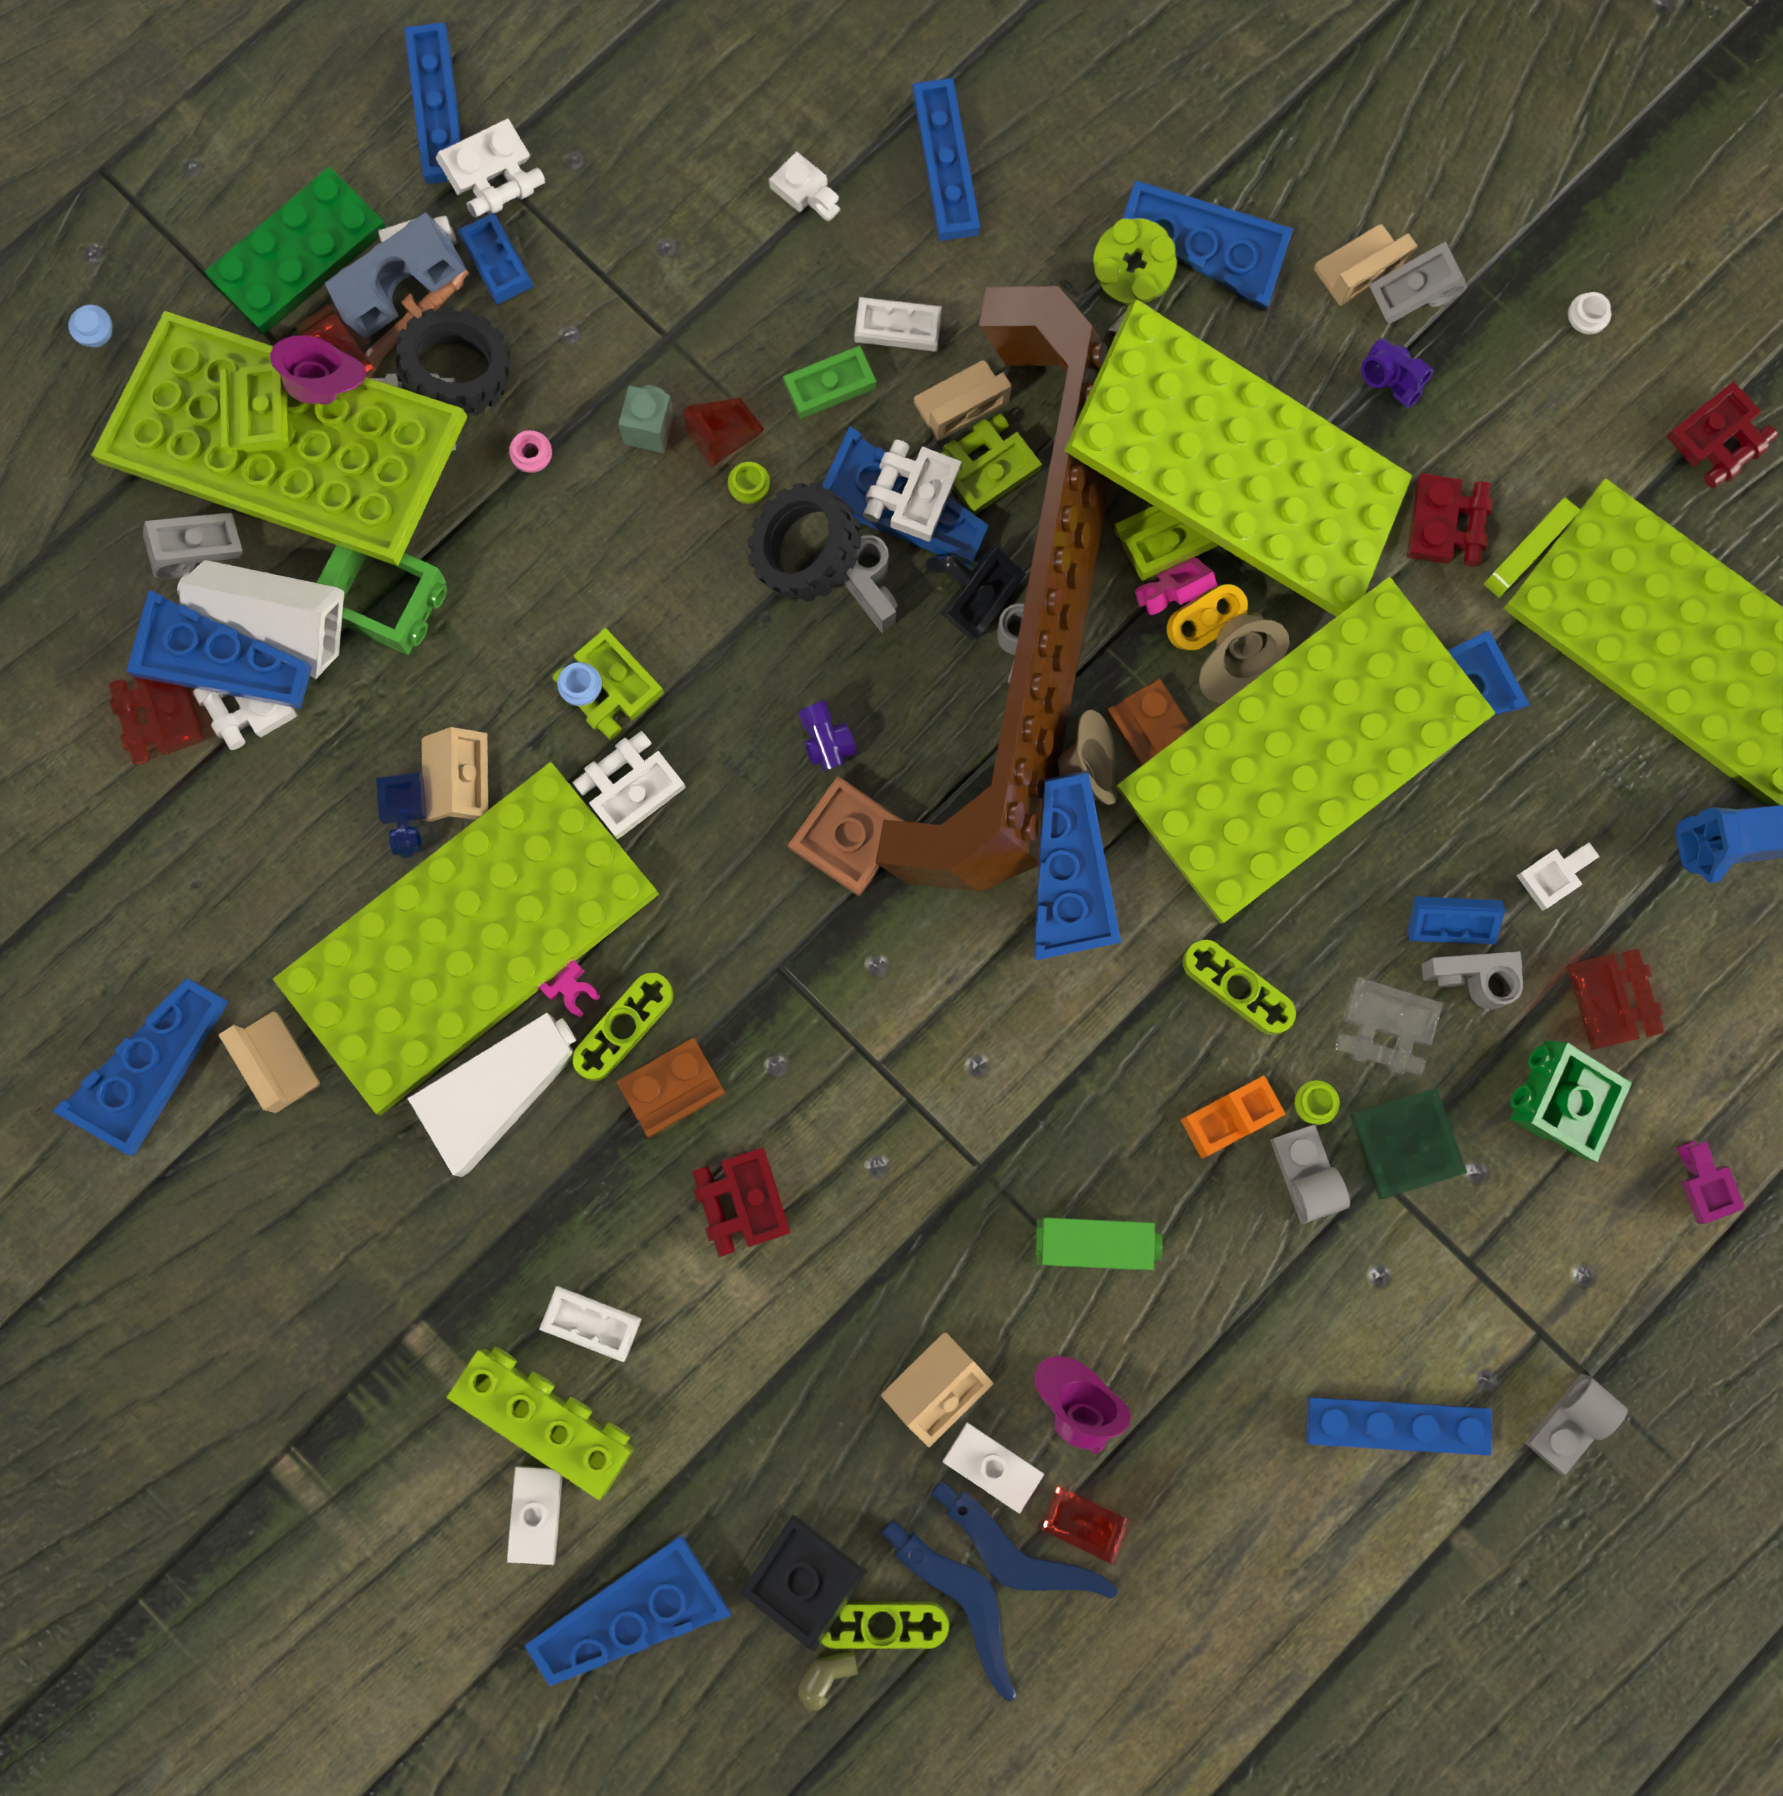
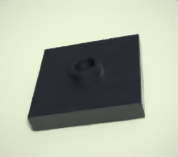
[740,1515,868,1651]

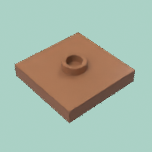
[788,776,905,897]

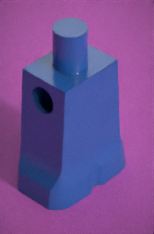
[1676,805,1783,883]

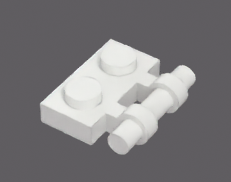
[436,119,545,218]
[863,440,962,542]
[193,689,298,750]
[572,731,686,840]

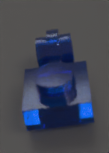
[376,772,427,859]

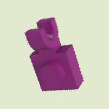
[1676,1141,1745,1224]

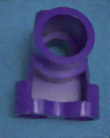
[1361,338,1434,408]
[798,701,856,771]

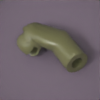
[798,1651,858,1711]

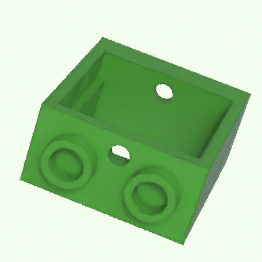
[317,545,447,655]
[1035,1218,1162,1270]

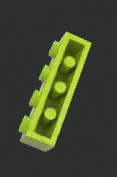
[446,1346,635,1500]

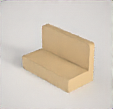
[1314,225,1418,306]
[914,361,1012,442]
[422,727,488,822]
[218,1012,320,1113]
[882,1333,994,1447]

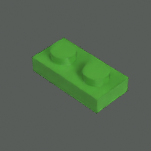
[783,346,876,419]

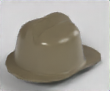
[1198,612,1290,703]
[1057,710,1117,805]

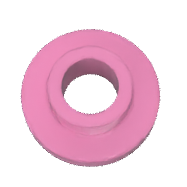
[509,430,552,473]

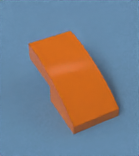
[1180,1075,1286,1159]

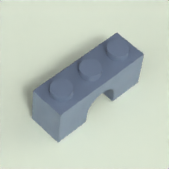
[325,212,466,339]

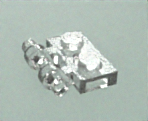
[1335,977,1443,1076]

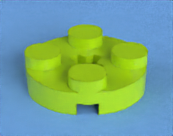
[1093,218,1177,306]

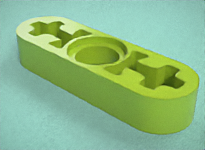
[1483,497,1581,598]
[1183,940,1296,1035]
[572,973,673,1081]
[821,1601,949,1649]

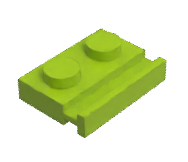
[220,363,288,455]
[1114,506,1218,581]

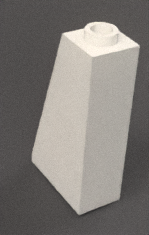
[177,560,344,679]
[408,1013,576,1177]

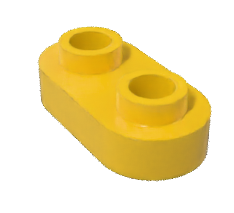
[1167,584,1248,650]

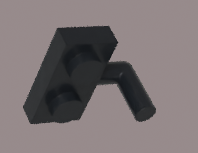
[926,547,1026,641]

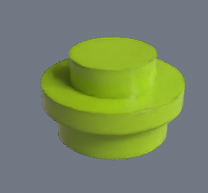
[728,462,770,504]
[1294,1080,1340,1125]

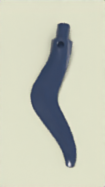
[930,1480,1117,1598]
[881,1519,1016,1701]

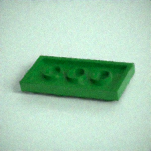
[204,166,387,335]

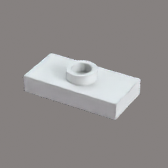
[854,297,942,351]
[539,1286,642,1362]
[942,1422,1044,1514]
[507,1466,563,1565]

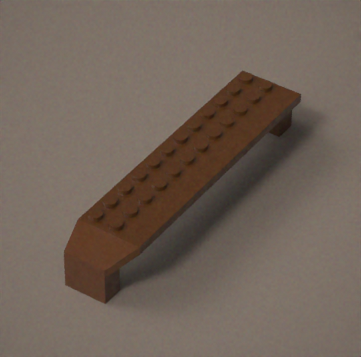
[875,286,1111,892]

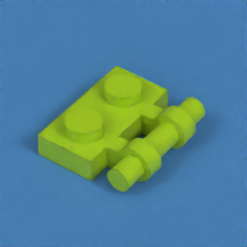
[941,413,1042,515]
[552,627,664,740]

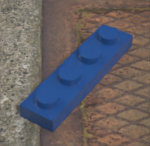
[404,22,462,184]
[912,78,980,241]
[1306,1397,1492,1456]

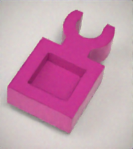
[1135,557,1217,615]
[538,960,600,1018]

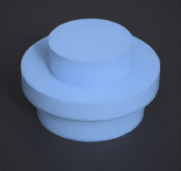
[68,305,113,347]
[557,662,602,706]

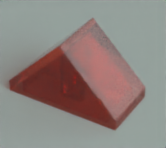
[296,303,374,372]
[683,398,764,467]
[1042,1486,1131,1565]

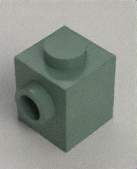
[618,385,675,453]

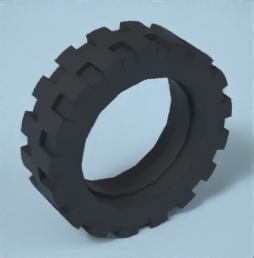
[396,307,511,416]
[748,483,861,602]

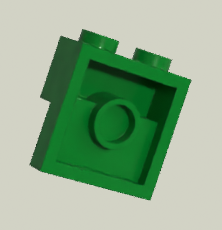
[1510,1040,1632,1162]

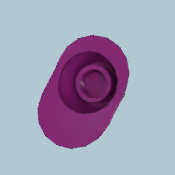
[270,336,367,405]
[1034,1356,1131,1455]

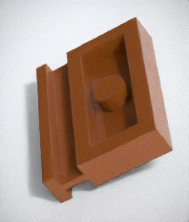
[1106,679,1191,767]
[616,1037,726,1138]

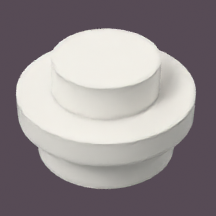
[1568,292,1611,334]

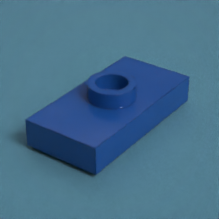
[457,212,533,305]
[1407,896,1505,945]

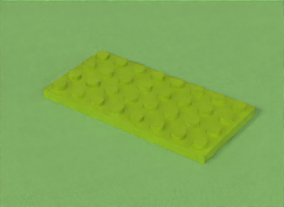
[1064,299,1412,617]
[91,311,468,566]
[1503,478,1783,807]
[1115,576,1495,924]
[273,762,659,1116]

